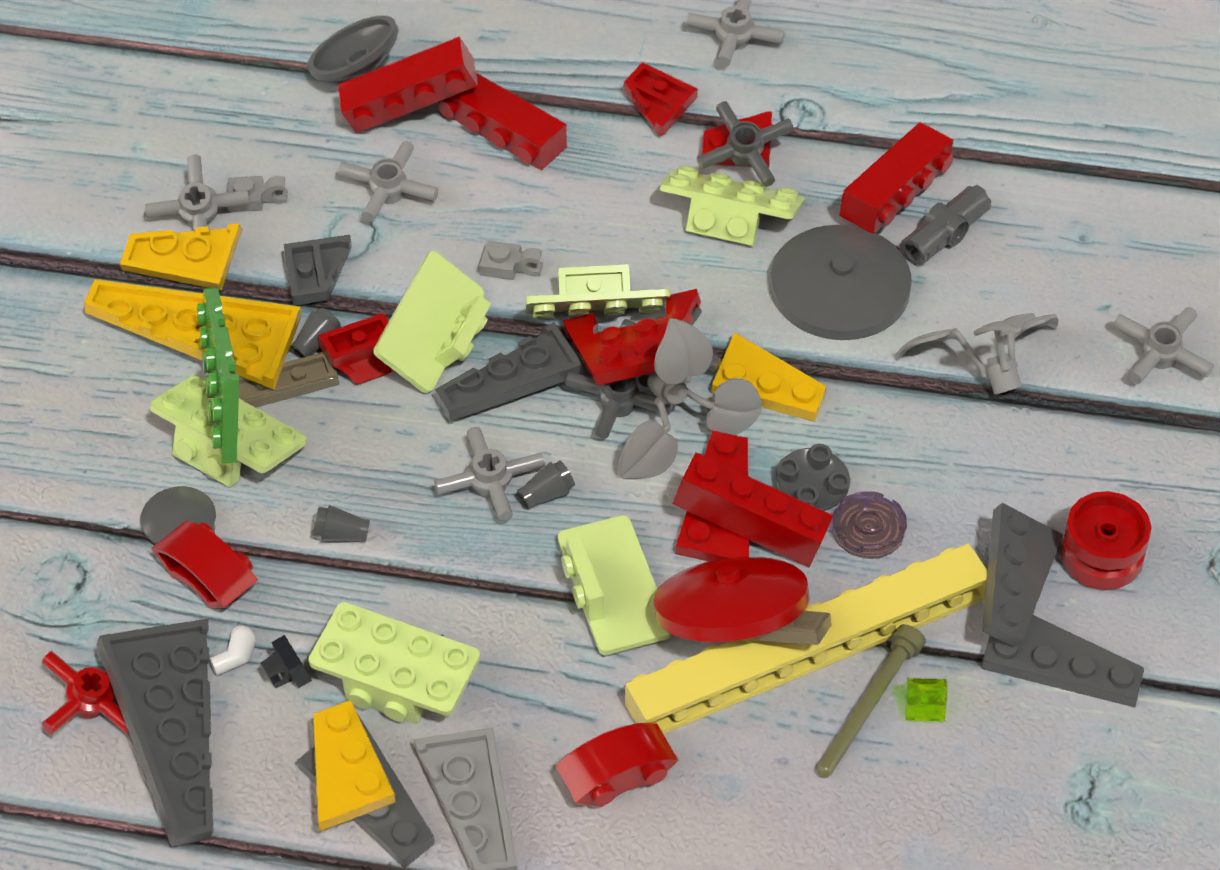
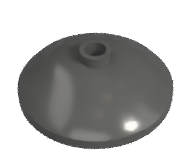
[307,15,399,82]

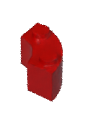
[151,521,258,608]
[555,723,679,807]

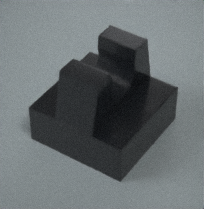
[260,634,312,689]

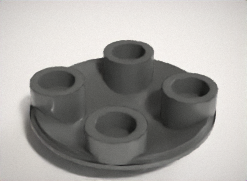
[776,443,851,510]
[141,486,216,544]

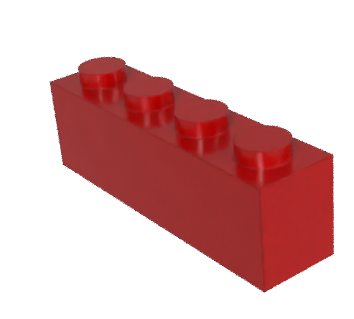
[338,36,478,134]
[438,73,567,171]
[839,122,954,234]
[672,452,834,567]

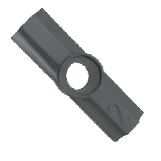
[901,184,991,265]

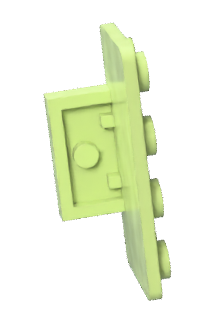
[659,166,805,246]
[374,251,491,393]
[525,264,670,319]
[150,375,306,487]
[558,515,672,655]
[309,602,480,725]

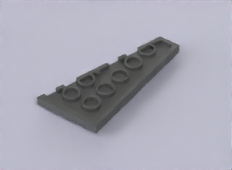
[96,618,213,847]

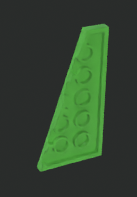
[197,288,239,464]

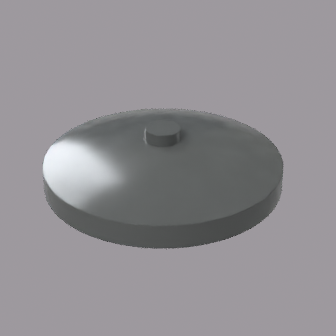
[770,225,912,340]

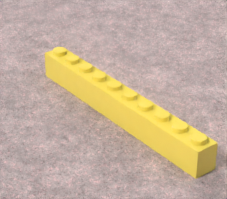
[625,543,988,734]

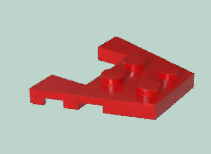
[563,289,701,386]

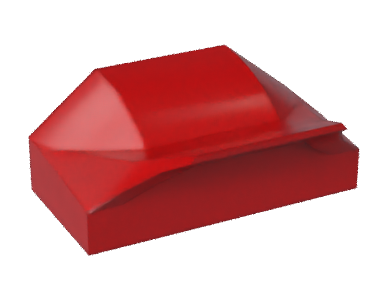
[318,313,392,385]

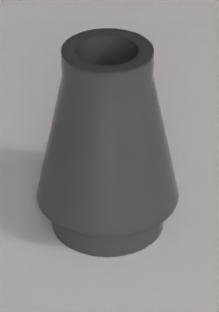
[290,308,341,358]
[517,460,575,509]
[313,505,370,542]

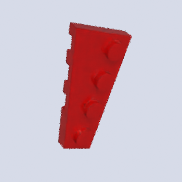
[675,430,749,561]

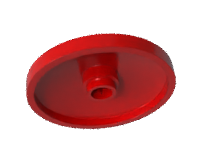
[653,557,810,642]

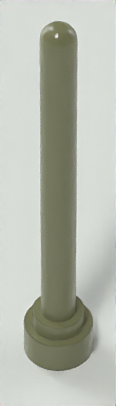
[817,624,926,778]

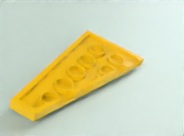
[84,279,301,390]

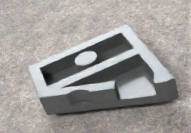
[283,235,352,305]

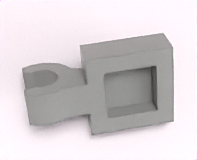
[227,176,288,212]
[479,240,543,280]

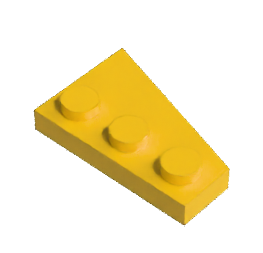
[120,223,242,290]
[711,332,826,422]
[313,700,396,831]

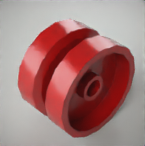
[1060,491,1152,590]

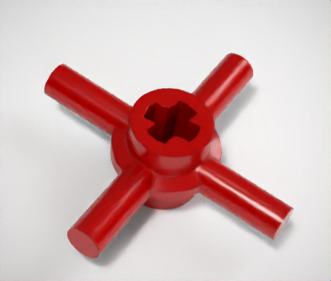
[42,651,130,735]

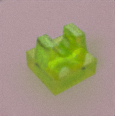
[905,678,948,722]

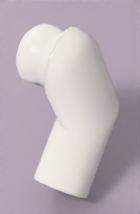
[209,625,256,676]

